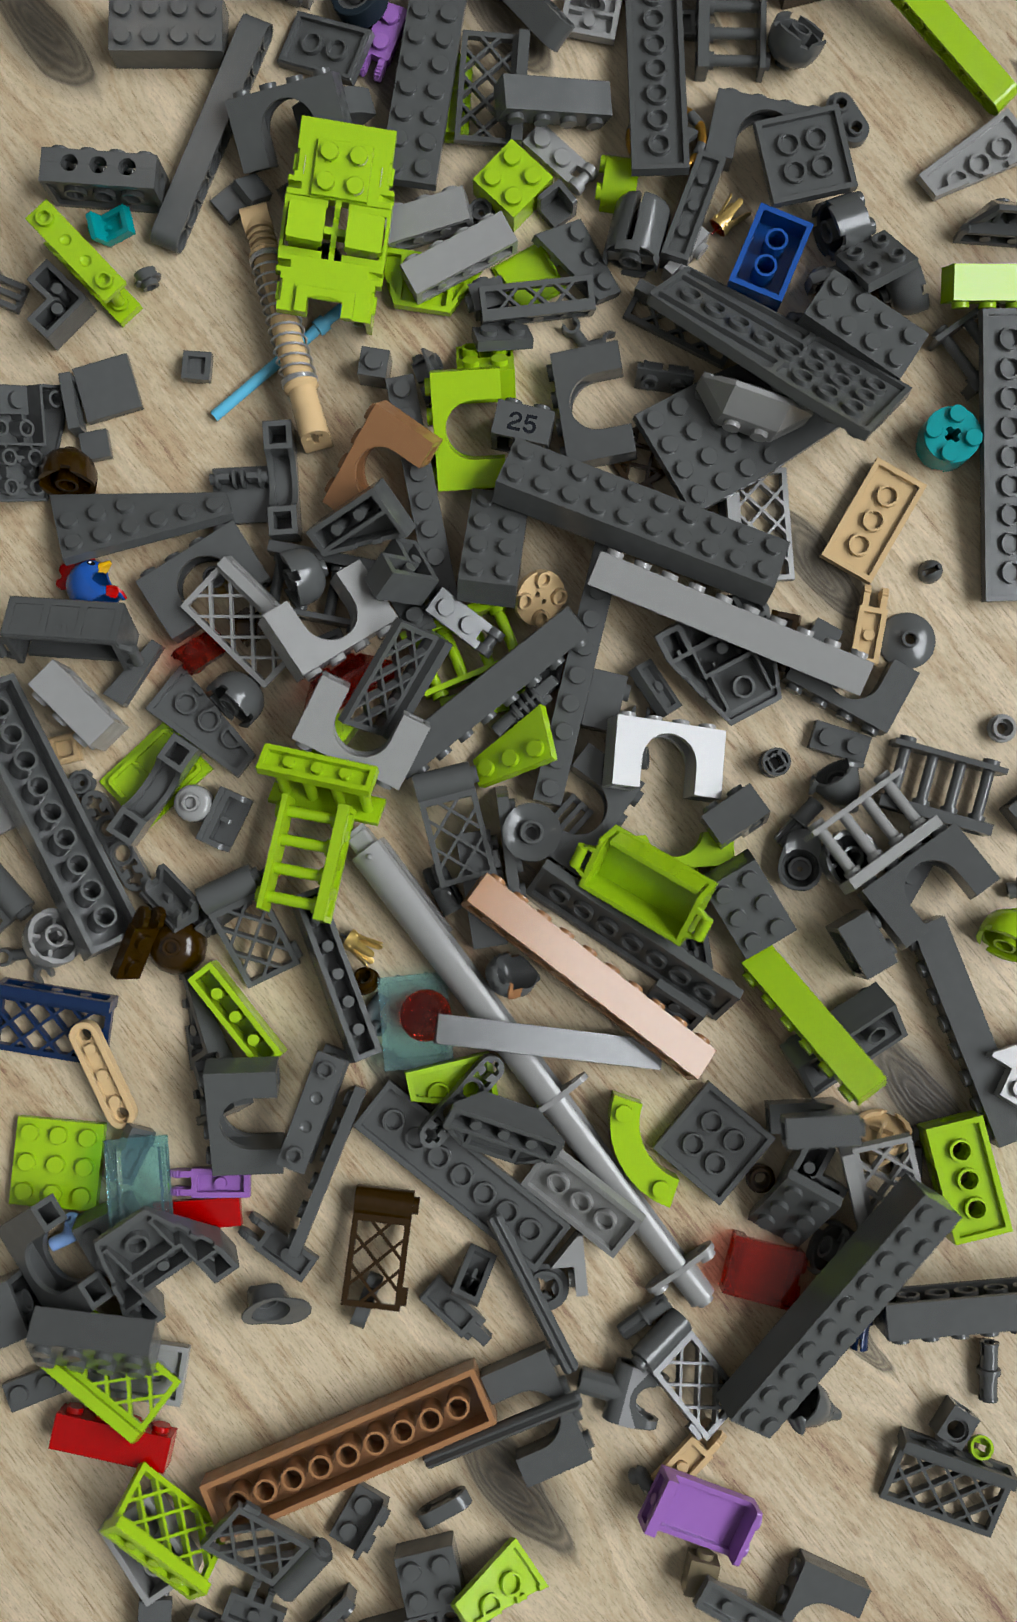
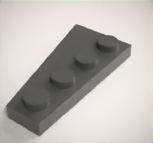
[145,664,256,778]

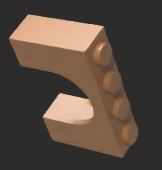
[322,400,443,510]

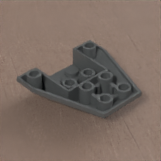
[0,384,66,502]

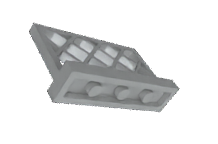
[718,467,795,582]
[180,556,286,688]
[838,1132,922,1229]

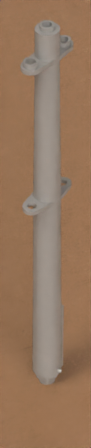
[349,823,716,1308]

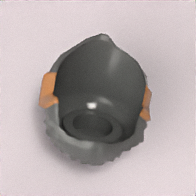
[485,952,540,1000]

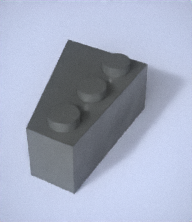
[306,477,416,556]

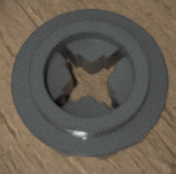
[524,1263,569,1310]

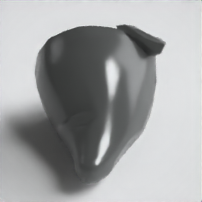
[808,757,865,813]
[787,1383,842,1436]

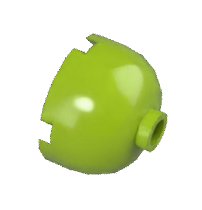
[976,908,1017,962]

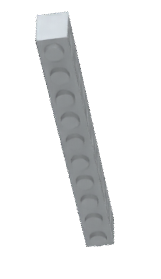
[587,548,874,696]

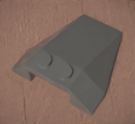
[654,594,782,726]

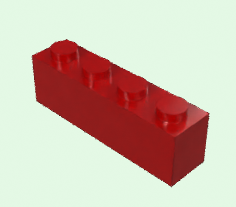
[48,1402,178,1474]

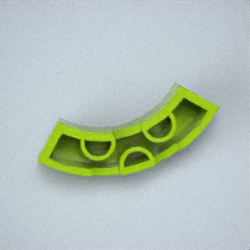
[608,1090,679,1208]

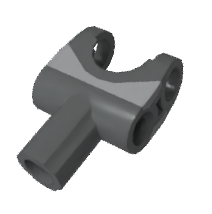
[576,1357,670,1430]

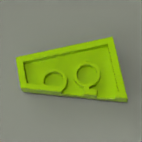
[473,704,558,788]
[404,1051,499,1104]
[450,1537,549,1622]

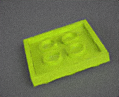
[9,1115,107,1211]

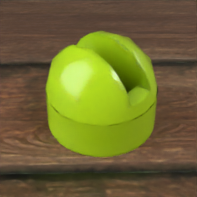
[967,1434,994,1461]

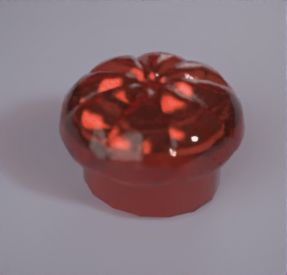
[400,989,452,1042]

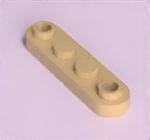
[69,1019,138,1129]

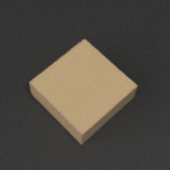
[47,732,84,766]

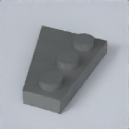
[531,219,621,305]

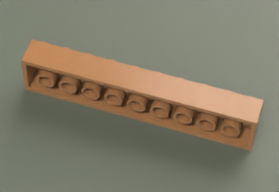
[199,1357,497,1543]

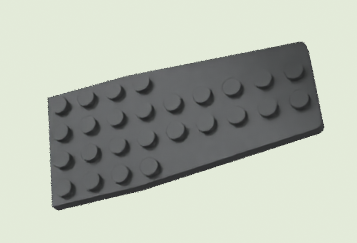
[646,267,913,442]
[633,364,840,509]

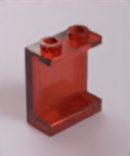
[719,1229,808,1310]

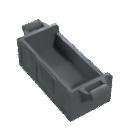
[0,596,144,670]

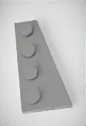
[916,108,1017,201]

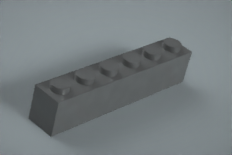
[292,887,383,1063]

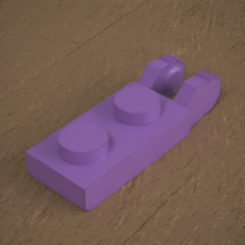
[359,2,407,83]
[170,1166,251,1198]

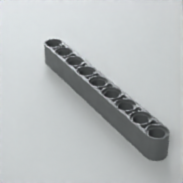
[151,14,273,254]

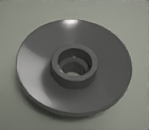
[881,613,936,669]
[502,803,561,862]

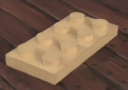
[819,457,927,585]

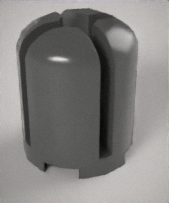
[602,190,671,278]

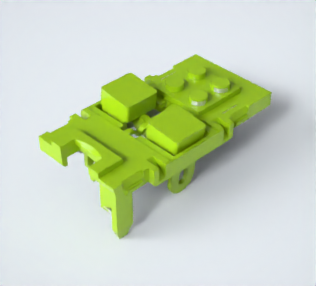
[275,115,397,335]

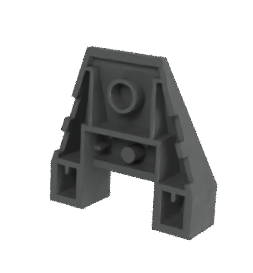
[93,1206,240,1323]

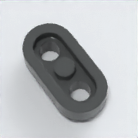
[825,92,869,148]

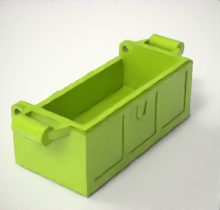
[569,824,718,947]

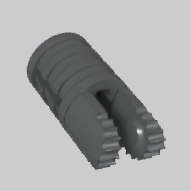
[422,861,463,917]

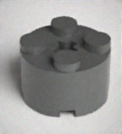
[812,191,876,261]

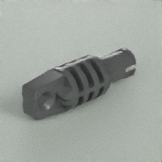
[491,675,560,737]

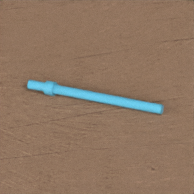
[210,303,342,421]

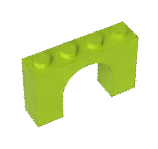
[424,366,505,492]

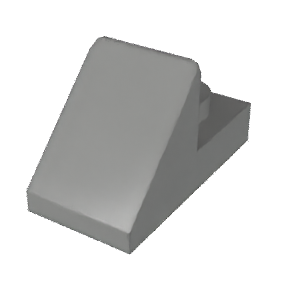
[550,1230,588,1297]

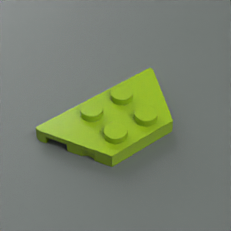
[378,246,484,317]

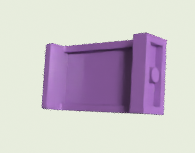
[637,1464,763,1567]

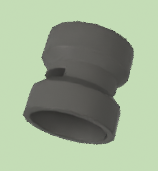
[758,747,791,778]

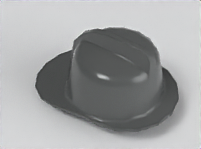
[242,1283,312,1325]

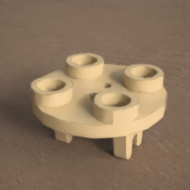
[514,569,568,627]

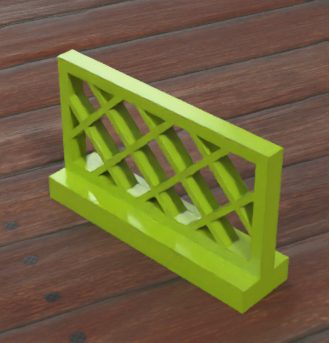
[41,1309,182,1444]
[99,1462,225,1600]

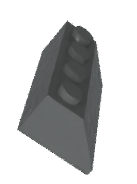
[779,982,908,1099]

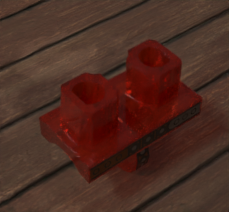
[171,629,226,675]

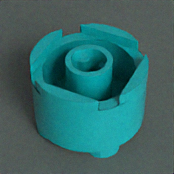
[915,405,983,472]

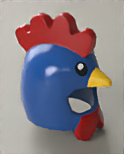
[56,558,127,602]

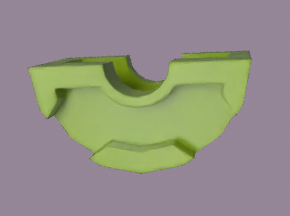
[595,154,638,214]

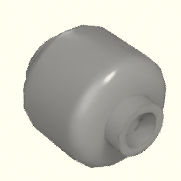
[174,784,214,823]

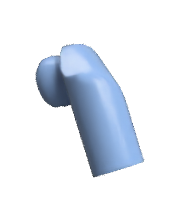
[48,1212,79,1252]

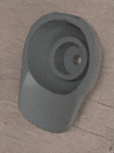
[778,829,822,891]

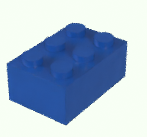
[727,202,814,312]

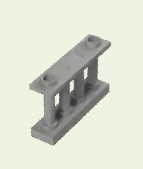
[803,768,943,895]

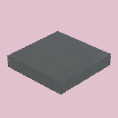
[72,353,144,425]

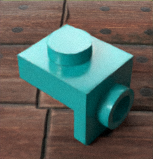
[85,204,136,247]

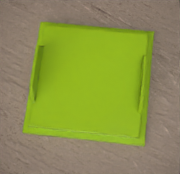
[491,244,567,305]

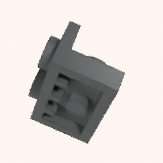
[329,1482,391,1560]

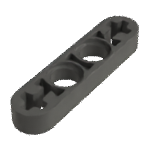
[81,790,151,891]
[417,1053,505,1149]

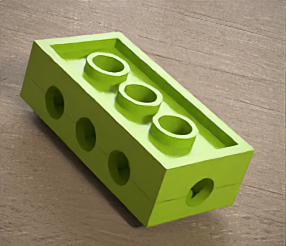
[916,1110,1013,1246]

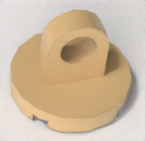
[859,1109,912,1167]

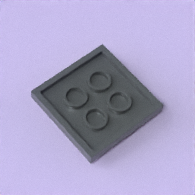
[753,103,858,208]
[652,1080,776,1205]

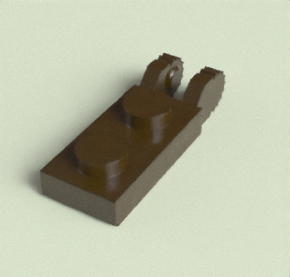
[110,906,167,979]

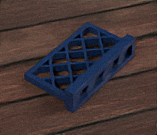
[0,977,118,1063]

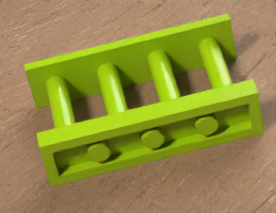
[25,199,143,327]
[400,603,518,702]
[255,743,386,826]
[254,793,357,925]

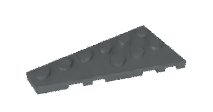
[49,492,235,566]

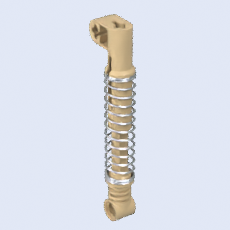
[239,202,333,454]

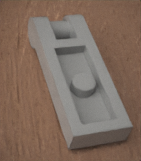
[522,126,599,196]

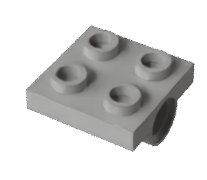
[563,0,622,46]

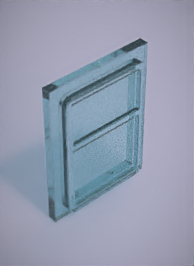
[377,972,454,1072]
[104,1135,173,1229]

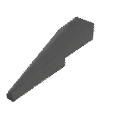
[179,970,254,1126]

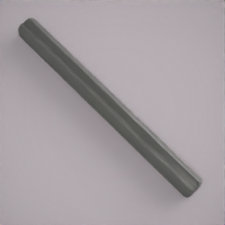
[487,1212,578,1375]
[423,1391,583,1469]

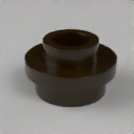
[354,967,380,995]
[745,1163,775,1193]

